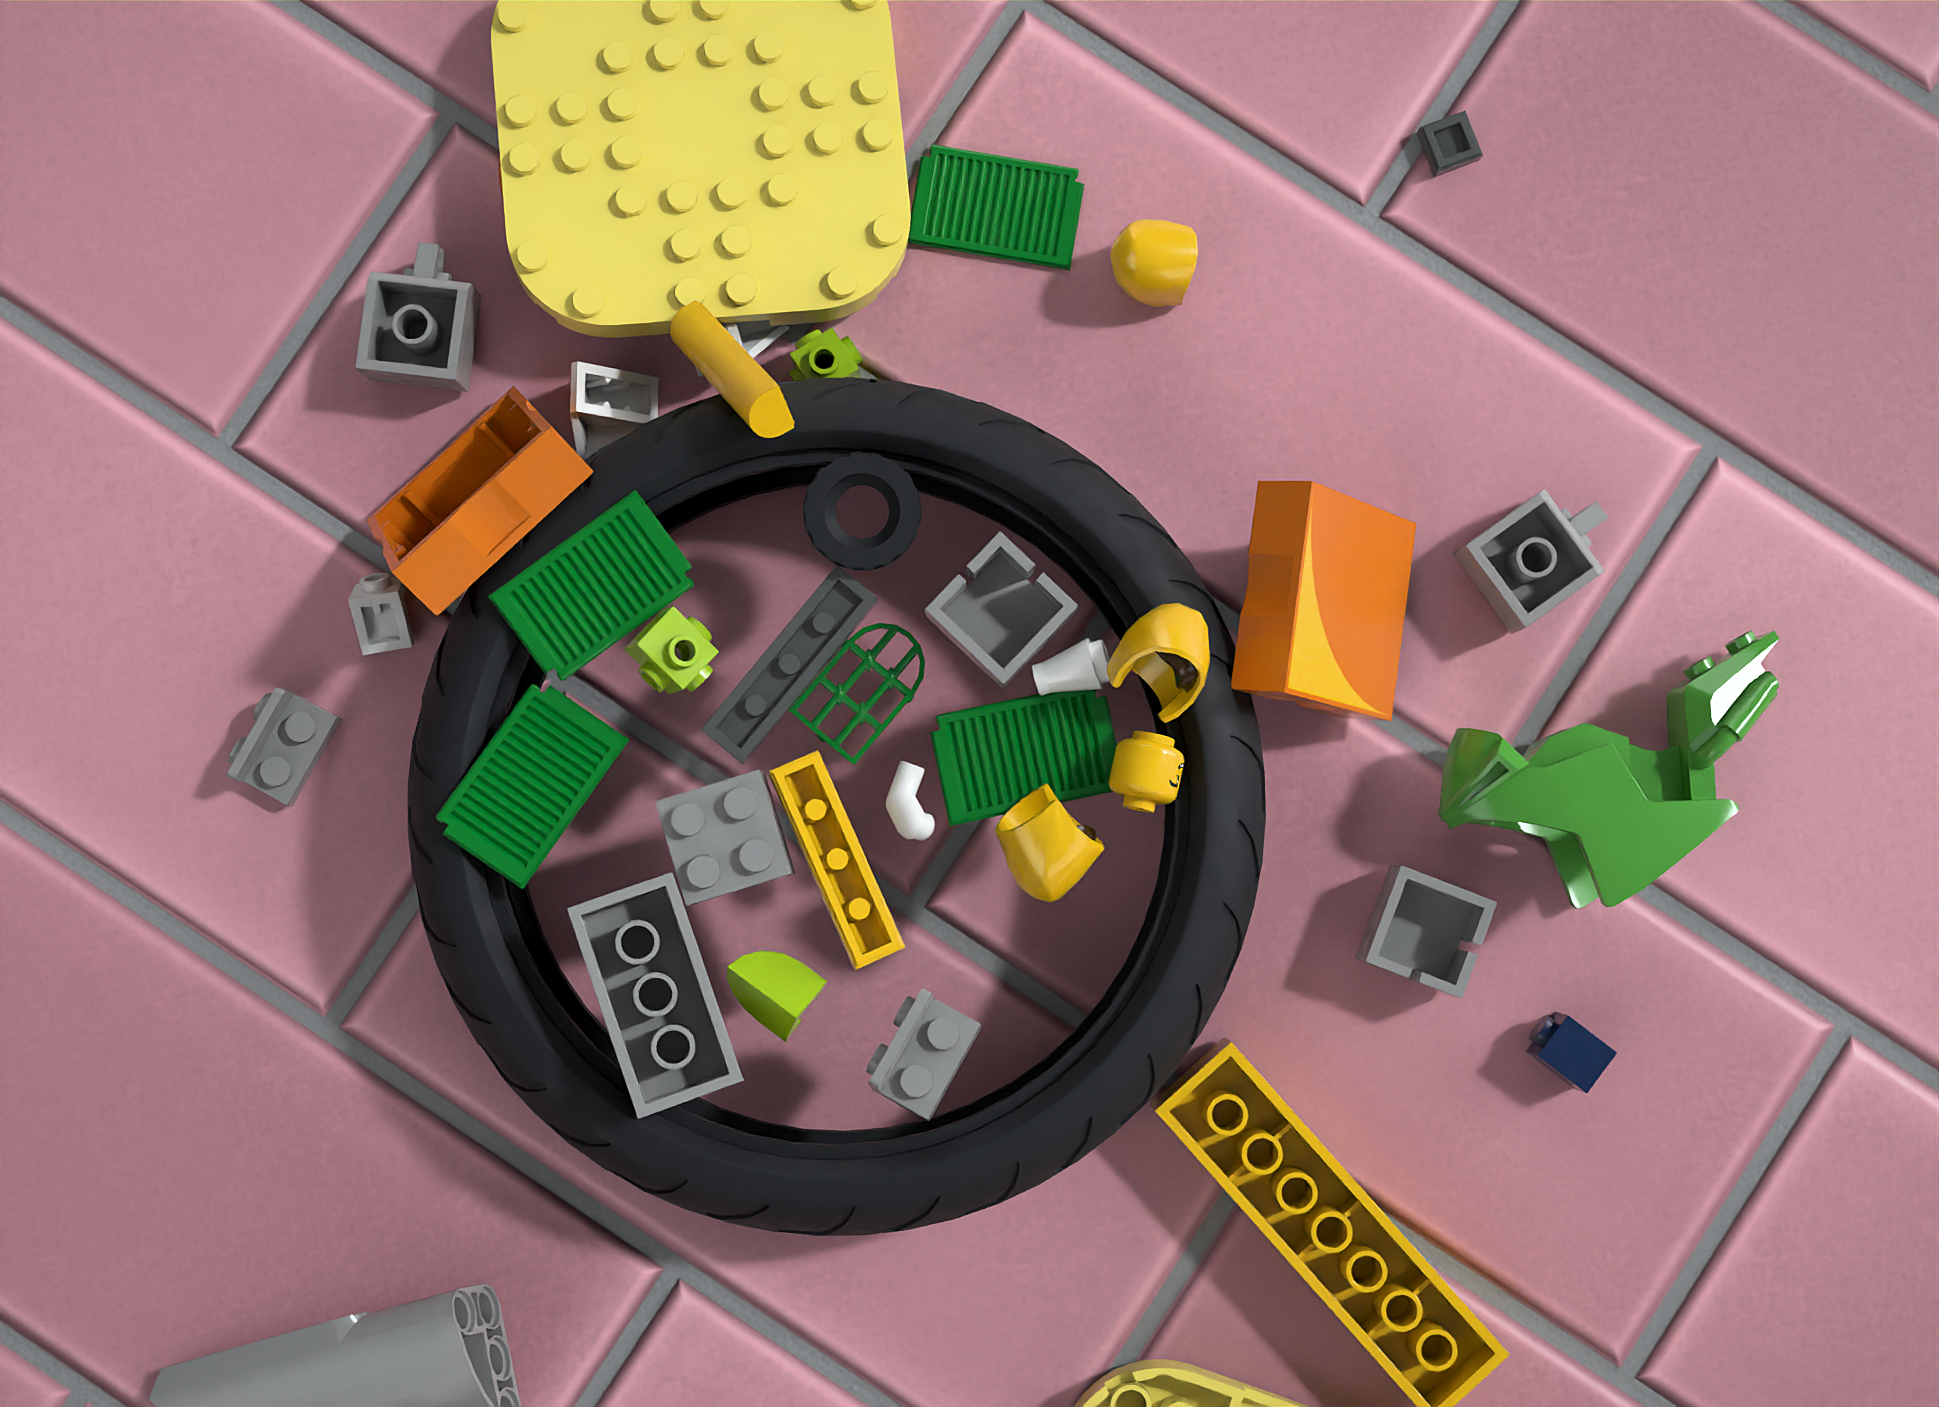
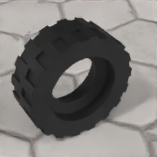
[803,452,921,571]

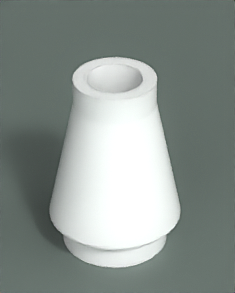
[1032,638,1110,696]

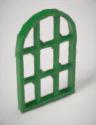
[789,623,925,765]

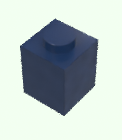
[1526,1012,1617,1093]

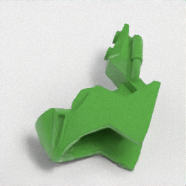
[1438,630,1779,909]

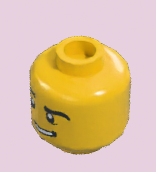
[1108,731,1184,813]

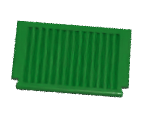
[908,144,1085,271]
[488,490,694,681]
[436,684,629,889]
[930,690,1117,826]

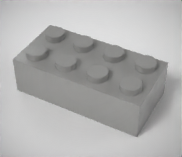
[567,872,744,1119]

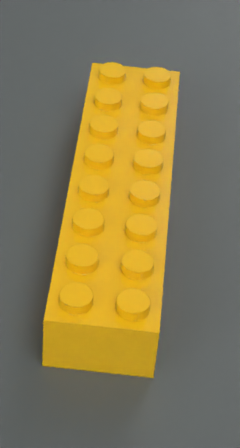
[1150,1037,1510,1407]

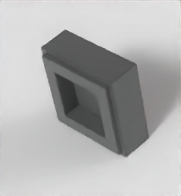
[1416,111,1483,177]

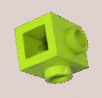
[789,327,863,381]
[624,606,719,694]

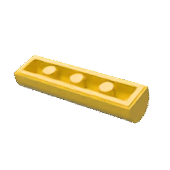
[670,300,795,438]
[768,750,905,970]

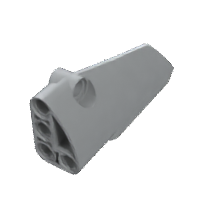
[149,1284,521,1407]

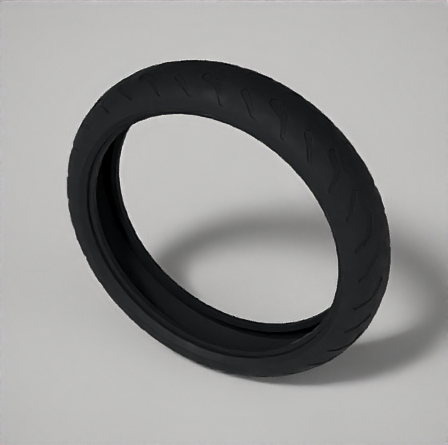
[408,377,1266,1236]

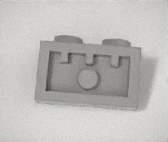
[227,687,342,806]
[866,988,982,1122]

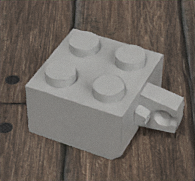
[355,242,481,392]
[1453,489,1608,634]

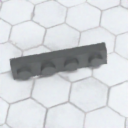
[701,565,879,764]

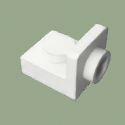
[348,573,415,655]

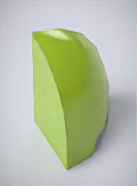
[727,950,827,1042]

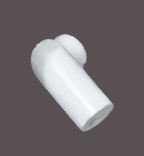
[886,760,935,841]

